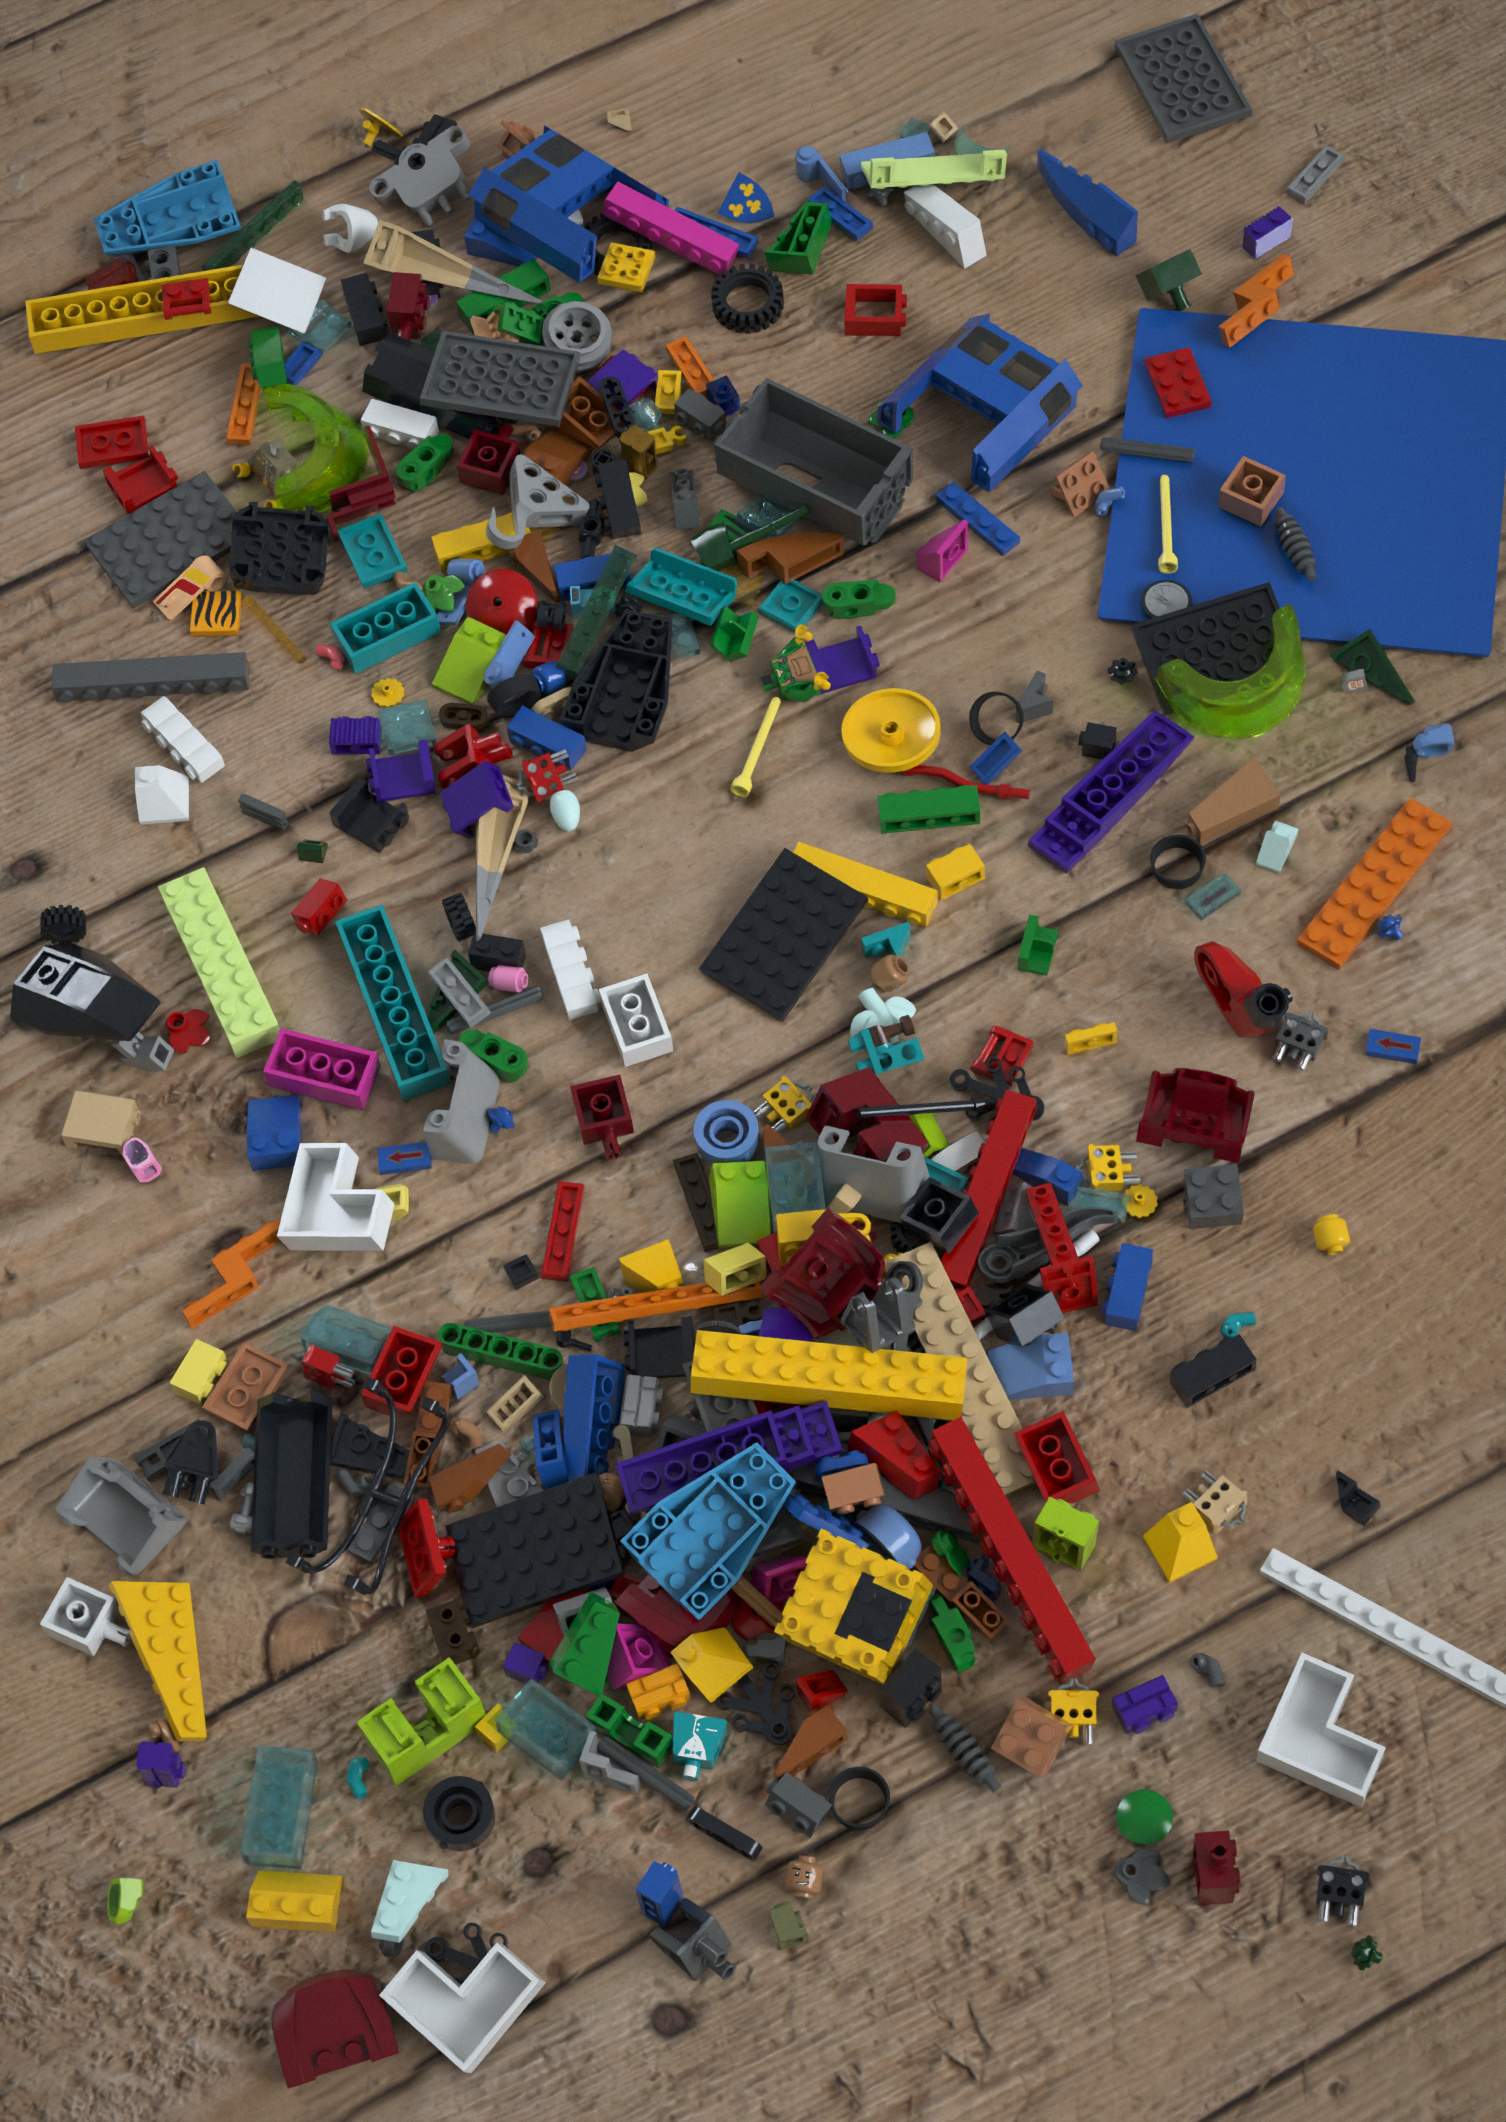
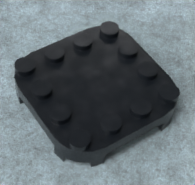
[229,501,329,595]

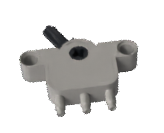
[369,126,471,227]

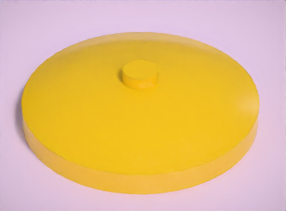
[842,688,941,773]

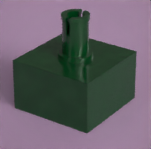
[1135,249,1202,311]

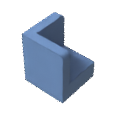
[441,1353,479,1399]

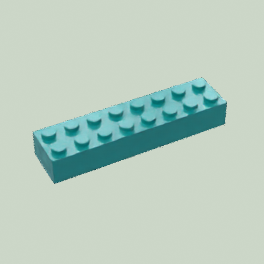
[335,904,451,1101]

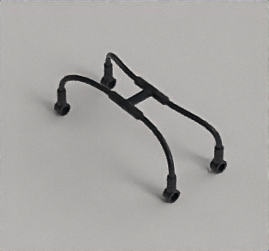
[285,1377,449,1595]

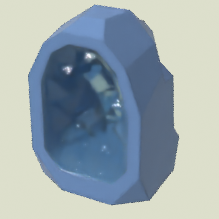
[1413,723,1454,757]

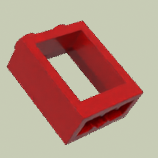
[844,284,907,336]

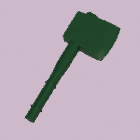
[690,505,810,571]

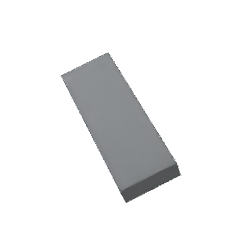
[1286,145,1345,204]
[427,957,491,1028]

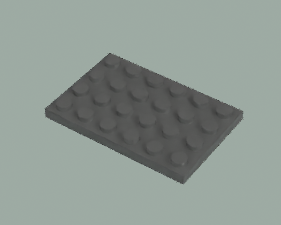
[1114,14,1252,143]
[420,330,580,427]
[83,471,237,609]

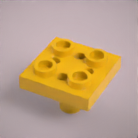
[597,242,656,292]

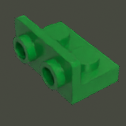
[494,302,545,345]

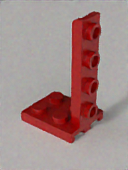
[1025,1183,1098,1314]

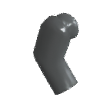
[336,1469,372,1496]
[1190,1653,1225,1689]

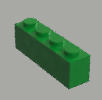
[456,259,551,334]
[248,326,287,388]
[877,785,980,834]

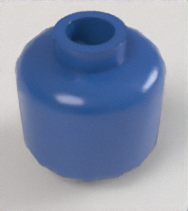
[532,661,568,696]

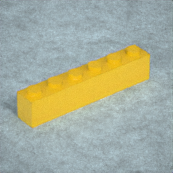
[793,841,938,927]

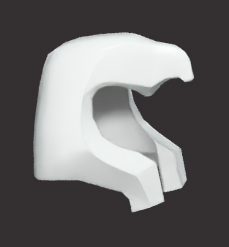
[322,204,378,253]

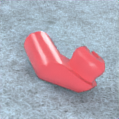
[316,643,345,669]

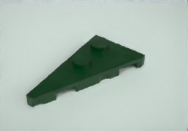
[1330,629,1416,705]
[427,950,489,1034]

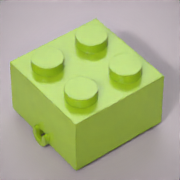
[1032,1497,1099,1571]

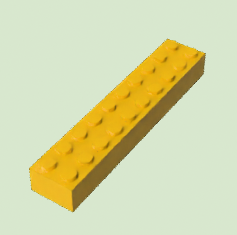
[25,264,261,354]
[690,1330,967,1420]

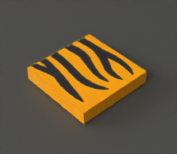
[190,591,242,636]

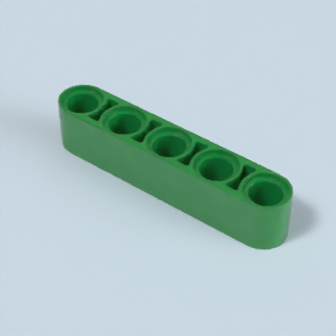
[438,1323,564,1380]

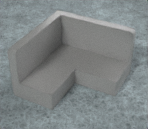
[579,1730,646,1794]

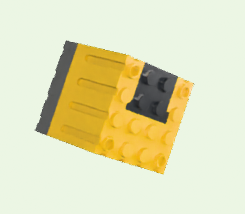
[774,1528,936,1686]

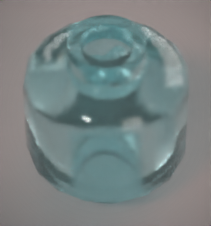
[629,397,662,432]

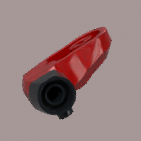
[1194,941,1293,1038]

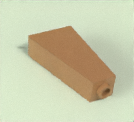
[1186,758,1280,845]

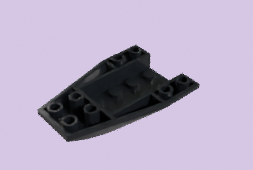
[560,609,673,752]
[10,943,161,1041]

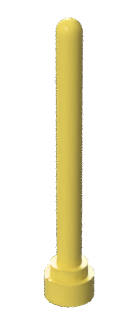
[1158,475,1178,574]
[730,697,781,797]

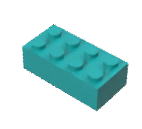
[330,582,441,674]

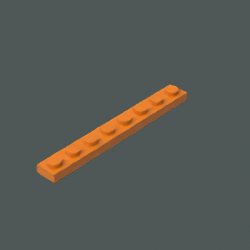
[549,1282,762,1331]

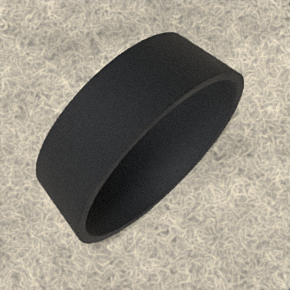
[487,674,541,718]
[969,692,1024,746]
[1150,835,1206,889]
[828,1767,890,1830]

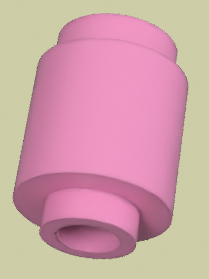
[489,965,528,993]

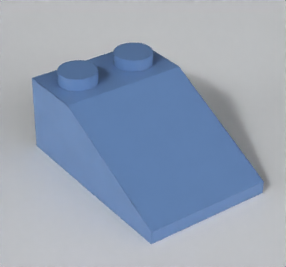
[988,1333,1074,1400]

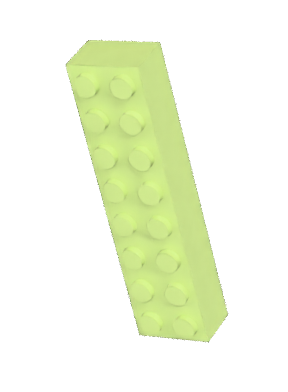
[158,867,280,1059]

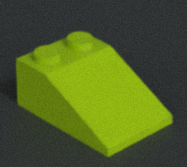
[432,617,506,705]
[709,1161,771,1248]

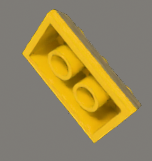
[246,1870,343,1933]

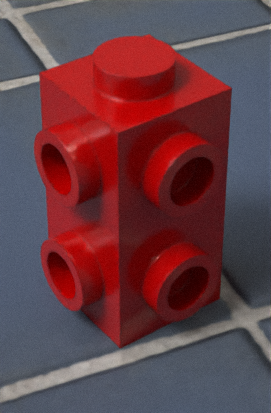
[291,878,347,936]

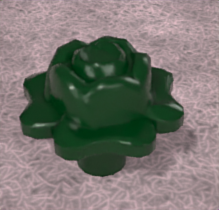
[1351,1935,1382,1971]

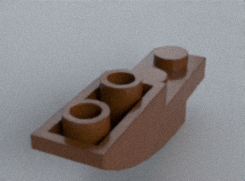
[403,1381,452,1489]
[913,1544,1010,1640]

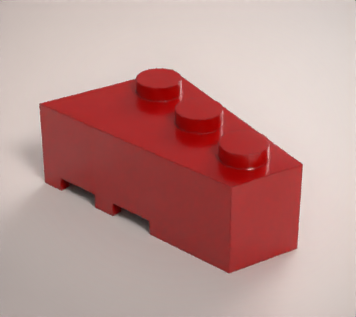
[847,1411,941,1500]

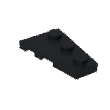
[330,1413,409,1480]

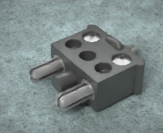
[1272,1011,1328,1071]

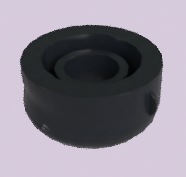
[423,1776,496,1852]

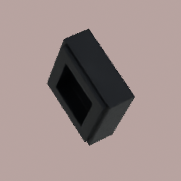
[503,1254,539,1290]

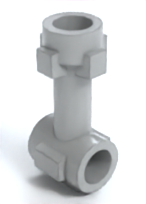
[230,1483,254,1535]

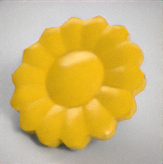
[371,678,405,708]
[1122,1184,1158,1219]

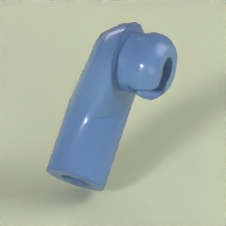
[1094,486,1125,516]

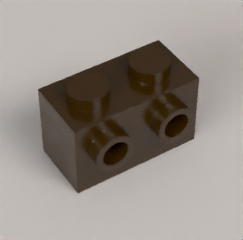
[425,1599,478,1665]

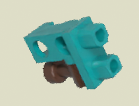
[847,1014,925,1075]

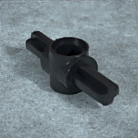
[579,499,604,559]

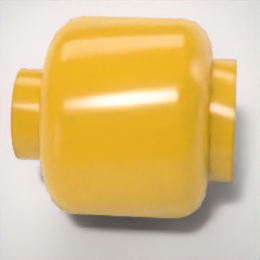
[1313,1214,1350,1255]

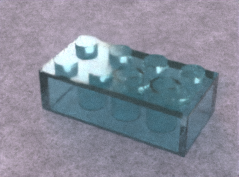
[241,1746,318,1869]

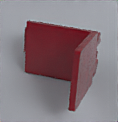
[326,425,396,542]

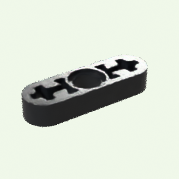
[600,376,635,438]
[686,1806,763,1861]

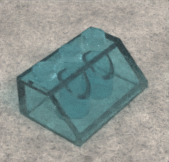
[765,1142,826,1232]
[300,1304,392,1375]

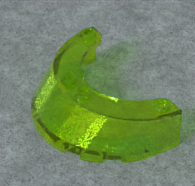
[263,383,368,513]
[1155,603,1306,739]

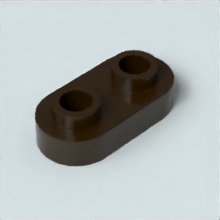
[439,703,488,731]

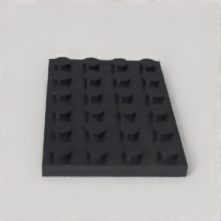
[1131,582,1304,716]
[699,848,868,1022]
[445,1472,625,1628]

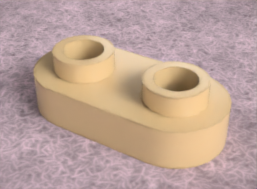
[532,687,572,720]

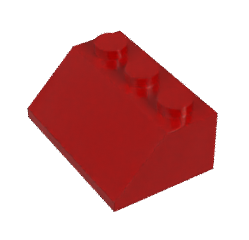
[361,1326,443,1416]
[1014,1411,1100,1503]

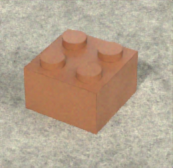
[1218,456,1286,527]
[822,1463,886,1515]
[991,1697,1073,1777]

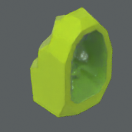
[107,1878,144,1925]

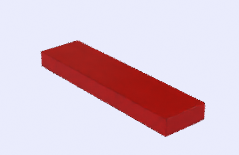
[541,1181,585,1282]

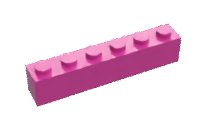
[602,182,739,276]

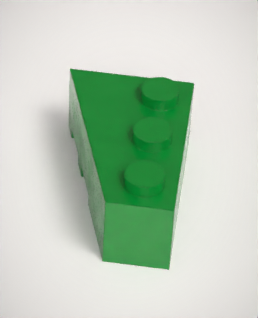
[764,202,833,275]
[549,1592,620,1696]

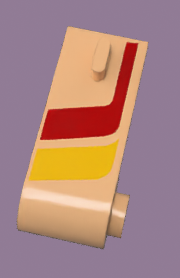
[153,555,227,621]

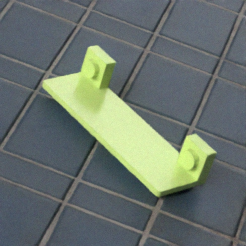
[861,149,1007,189]

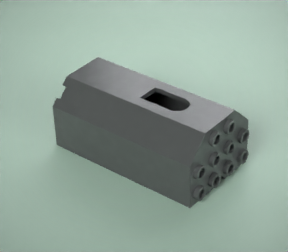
[714,378,914,545]

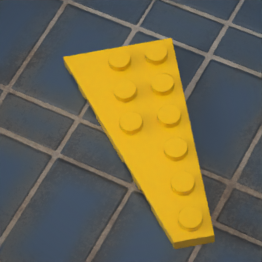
[108,1581,207,1741]

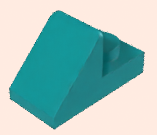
[861,922,911,959]

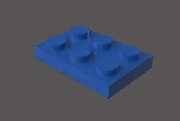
[783,1493,869,1549]

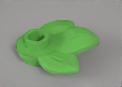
[424,575,465,612]

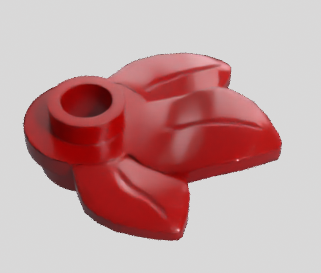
[165,1009,211,1054]

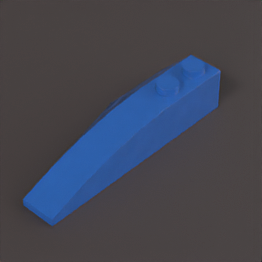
[1037,149,1138,257]
[564,1354,625,1481]

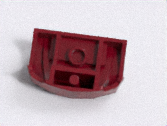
[1136,1068,1254,1163]
[760,1207,885,1339]
[614,1575,741,1659]
[271,1970,399,2089]

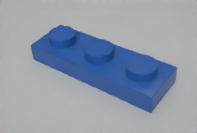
[808,186,873,241]

